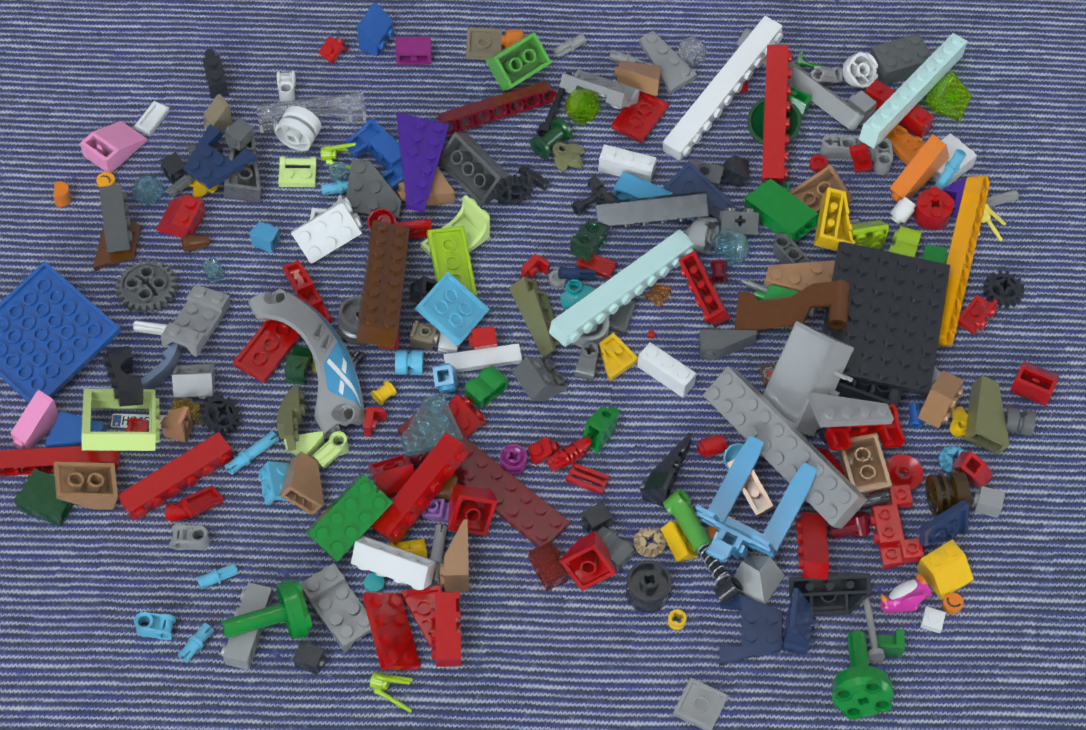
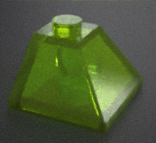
[925,71,972,121]

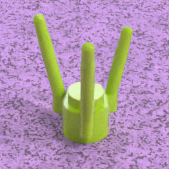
[321,143,356,170]
[370,671,413,713]

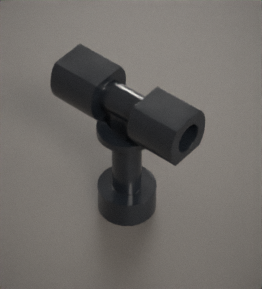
[571,175,618,216]

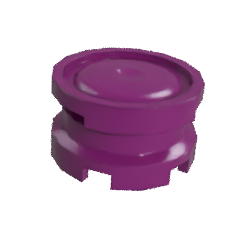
[500,444,527,475]

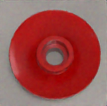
[886,454,923,490]

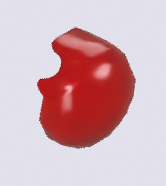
[367,208,397,230]

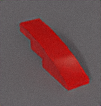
[282,260,332,323]

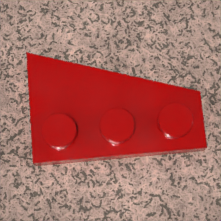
[401,585,442,647]

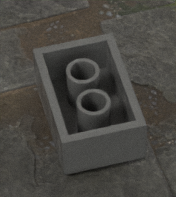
[870,33,932,85]

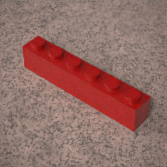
[118,432,234,521]
[372,433,470,546]

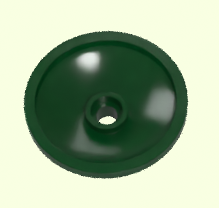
[747,98,801,145]

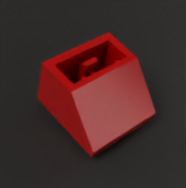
[1010,360,1060,406]

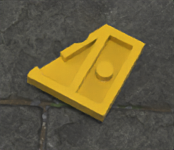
[599,333,638,382]

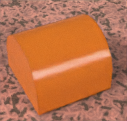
[53,181,72,207]

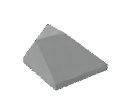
[734,555,785,604]

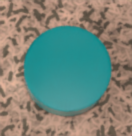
[364,573,385,592]

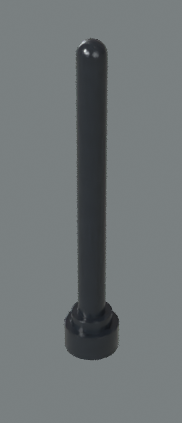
[536,71,572,137]

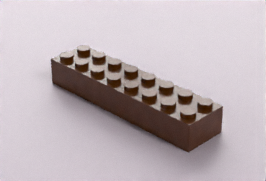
[355,220,409,348]

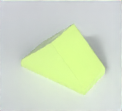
[284,431,325,457]

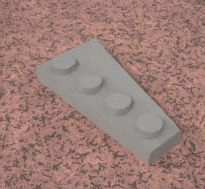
[639,31,697,95]
[808,392,894,427]

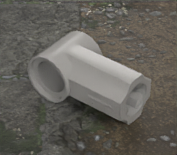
[811,66,843,85]

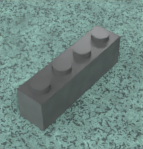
[99,184,133,252]

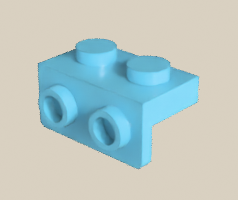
[259,461,289,505]

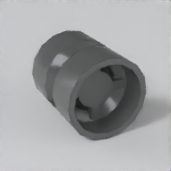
[1005,407,1036,436]

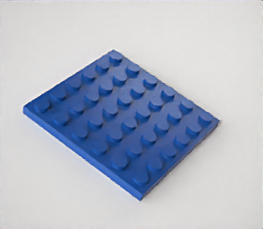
[0,261,122,403]

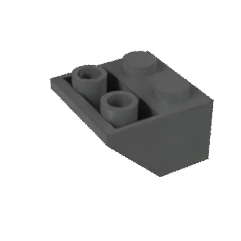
[512,356,569,402]

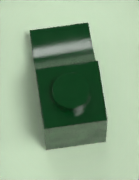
[284,346,312,385]

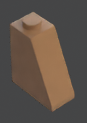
[614,61,662,96]
[397,167,455,206]
[279,451,324,515]

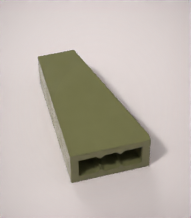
[965,375,1009,454]

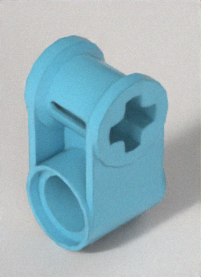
[134,612,176,640]

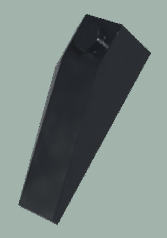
[640,433,692,507]

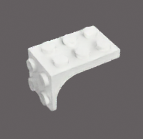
[291,195,363,264]

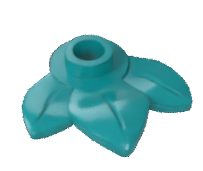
[560,279,594,309]

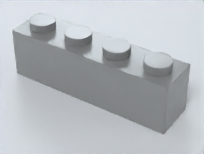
[221,582,274,670]

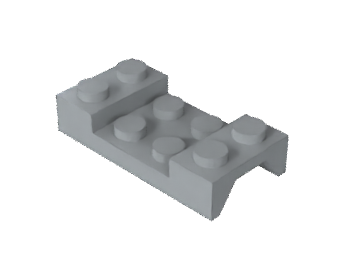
[560,70,640,109]
[161,284,230,357]
[300,563,372,653]

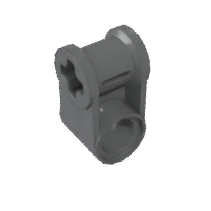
[575,342,599,381]

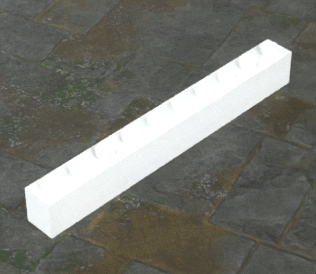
[663,16,783,162]

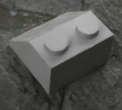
[172,364,215,400]

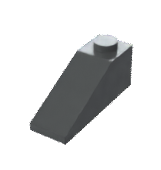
[698,330,757,360]

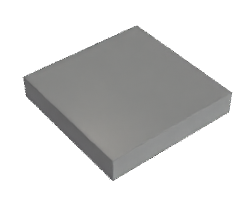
[673,678,729,730]

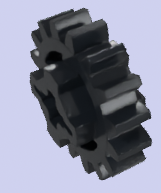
[493,174,534,205]
[983,270,1025,309]
[197,394,240,436]

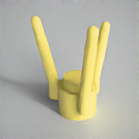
[978,204,1006,241]

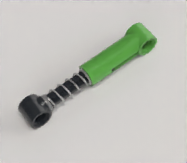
[663,488,744,604]

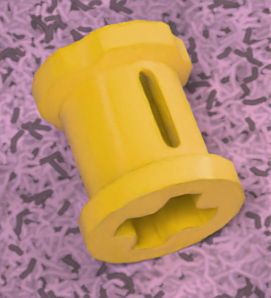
[371,380,397,405]

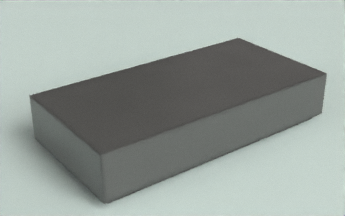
[609,300,637,335]

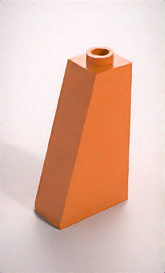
[890,134,949,203]

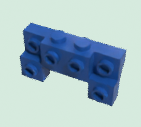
[345,118,403,191]

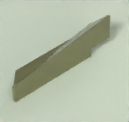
[509,277,560,357]

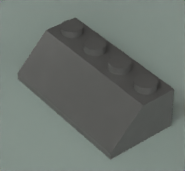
[439,132,511,206]

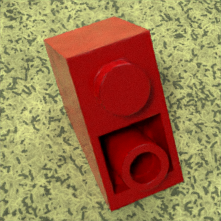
[951,451,993,490]

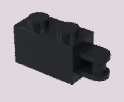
[202,49,229,99]

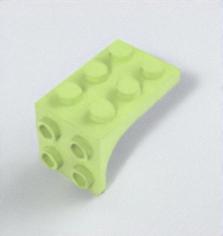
[421,195,490,257]

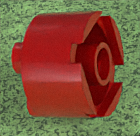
[914,186,954,231]

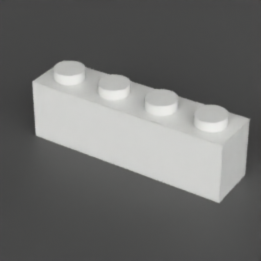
[351,536,436,590]

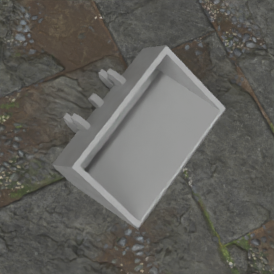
[763,321,854,437]

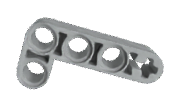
[820,135,893,175]

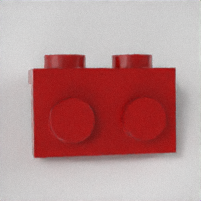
[958,295,998,335]
[441,394,488,439]

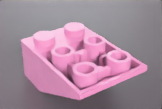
[80,121,147,173]

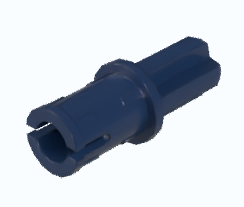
[558,266,596,280]

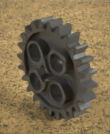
[115,259,178,315]

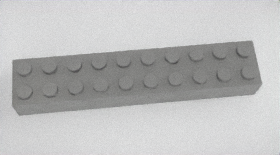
[703,366,868,529]

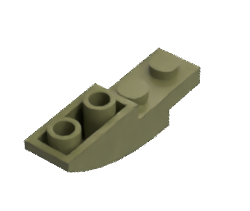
[277,384,306,451]

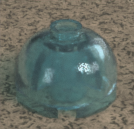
[714,229,749,267]

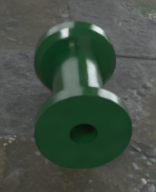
[530,118,572,159]

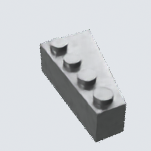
[224,133,261,203]

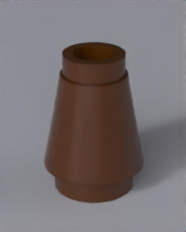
[181,234,210,253]

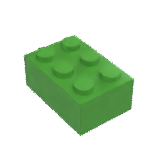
[485,32,552,91]

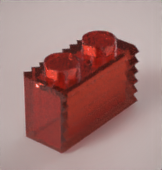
[528,542,569,591]

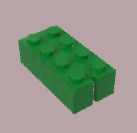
[305,474,393,561]

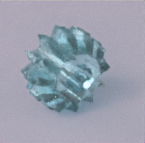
[132,175,164,206]

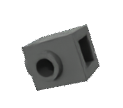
[225,118,254,151]

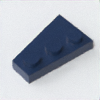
[919,500,969,547]

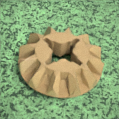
[634,527,666,558]

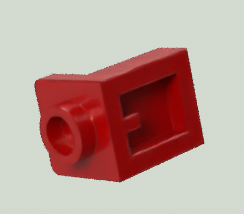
[849,143,872,173]
[521,253,550,278]
[363,406,387,437]

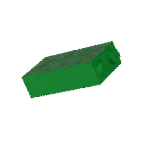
[744,179,818,243]

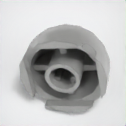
[686,217,719,255]

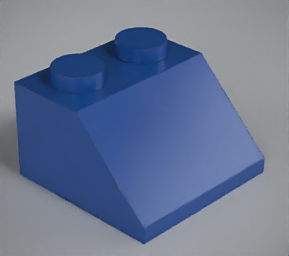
[357,2,395,56]

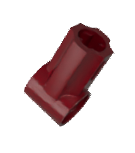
[828,511,870,539]

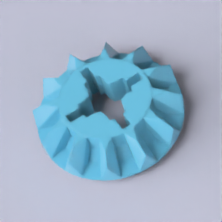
[939,445,967,472]

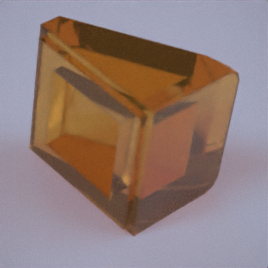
[645,284,672,307]

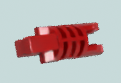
[546,437,591,471]

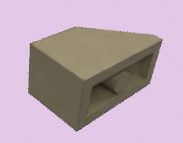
[203,94,233,133]

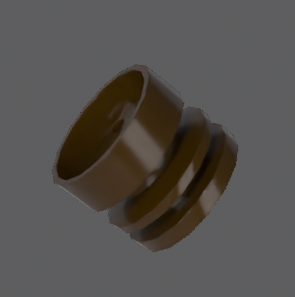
[925,470,971,516]

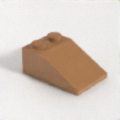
[790,164,854,211]
[837,433,892,493]
[53,462,118,510]
[440,519,469,593]

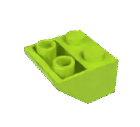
[852,220,889,249]

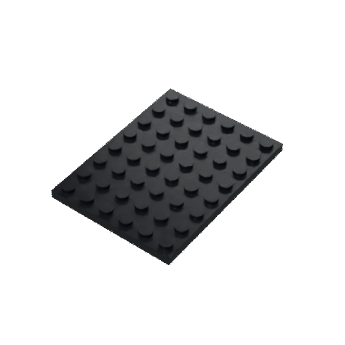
[822,242,950,396]

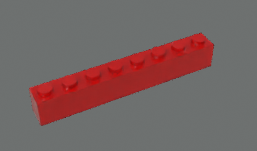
[762,45,792,185]

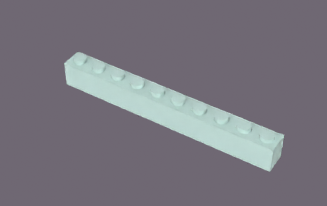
[859,33,968,148]
[549,229,694,347]

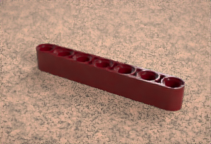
[437,81,557,135]

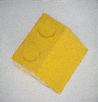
[917,539,974,600]

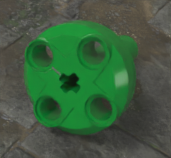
[221,579,312,640]
[831,631,894,720]

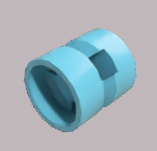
[395,350,423,375]

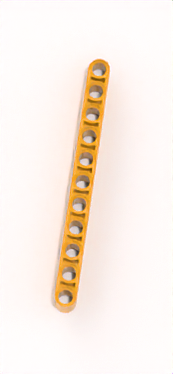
[938,175,990,346]

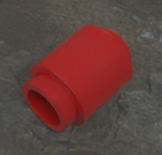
[697,434,727,459]

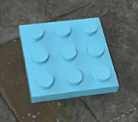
[415,271,490,347]

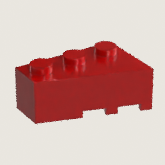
[431,592,461,667]

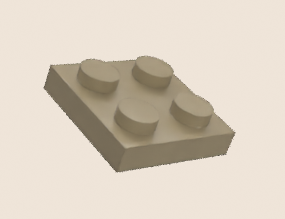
[466,28,502,60]

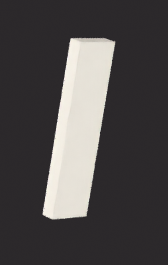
[444,344,522,372]

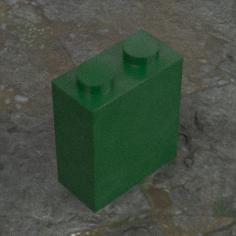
[15,469,74,527]

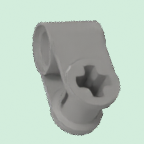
[169,524,210,550]

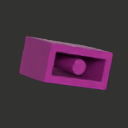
[396,36,431,65]

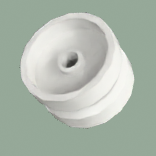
[275,106,322,151]

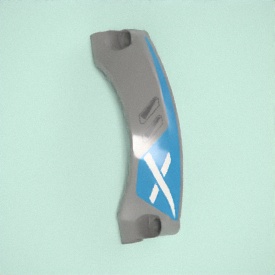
[248,289,365,437]

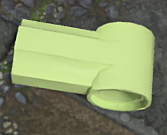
[311,431,349,469]

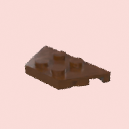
[93,219,142,271]

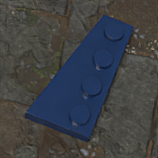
[663,161,741,220]

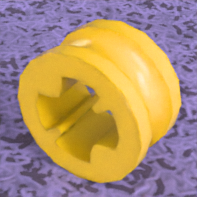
[668,609,687,630]

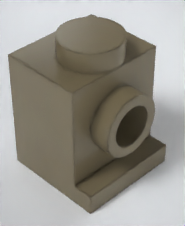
[410,320,440,351]

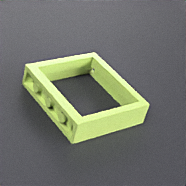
[82,389,160,451]

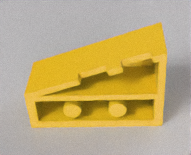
[814,187,855,251]

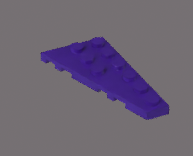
[396,112,449,213]

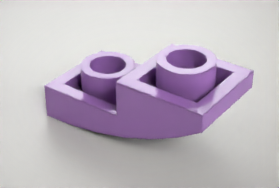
[422,498,449,523]

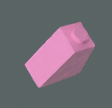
[11,390,59,449]

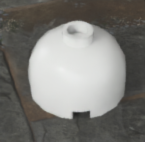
[842,53,878,88]

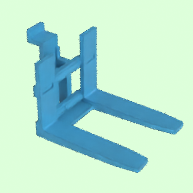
[695,436,817,563]

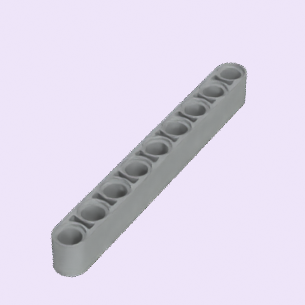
[736,28,865,131]

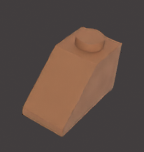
[161,406,193,443]

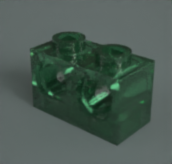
[569,219,608,262]

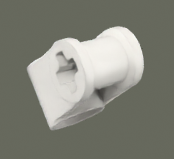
[277,71,296,104]

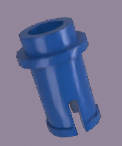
[908,403,924,429]

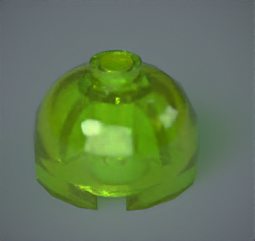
[565,88,600,125]

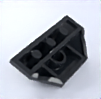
[788,571,871,616]

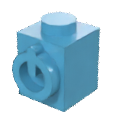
[433,363,459,393]

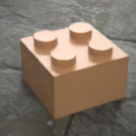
[918,370,964,428]

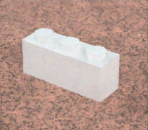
[598,144,656,182]
[637,343,696,398]

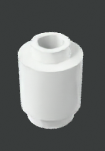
[890,196,916,225]

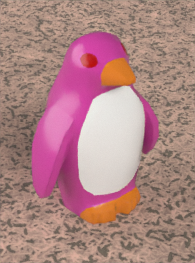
[880,573,932,613]

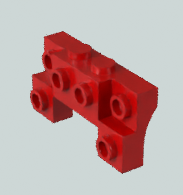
[824,404,906,451]
[869,484,924,569]

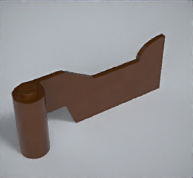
[734,279,850,330]

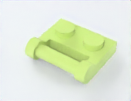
[278,156,317,187]

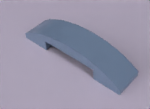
[141,343,181,389]

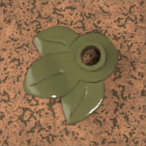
[552,142,585,172]

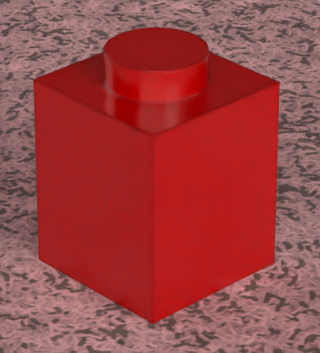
[468,326,497,350]

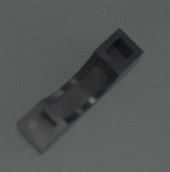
[103,346,143,407]

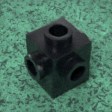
[409,276,438,304]

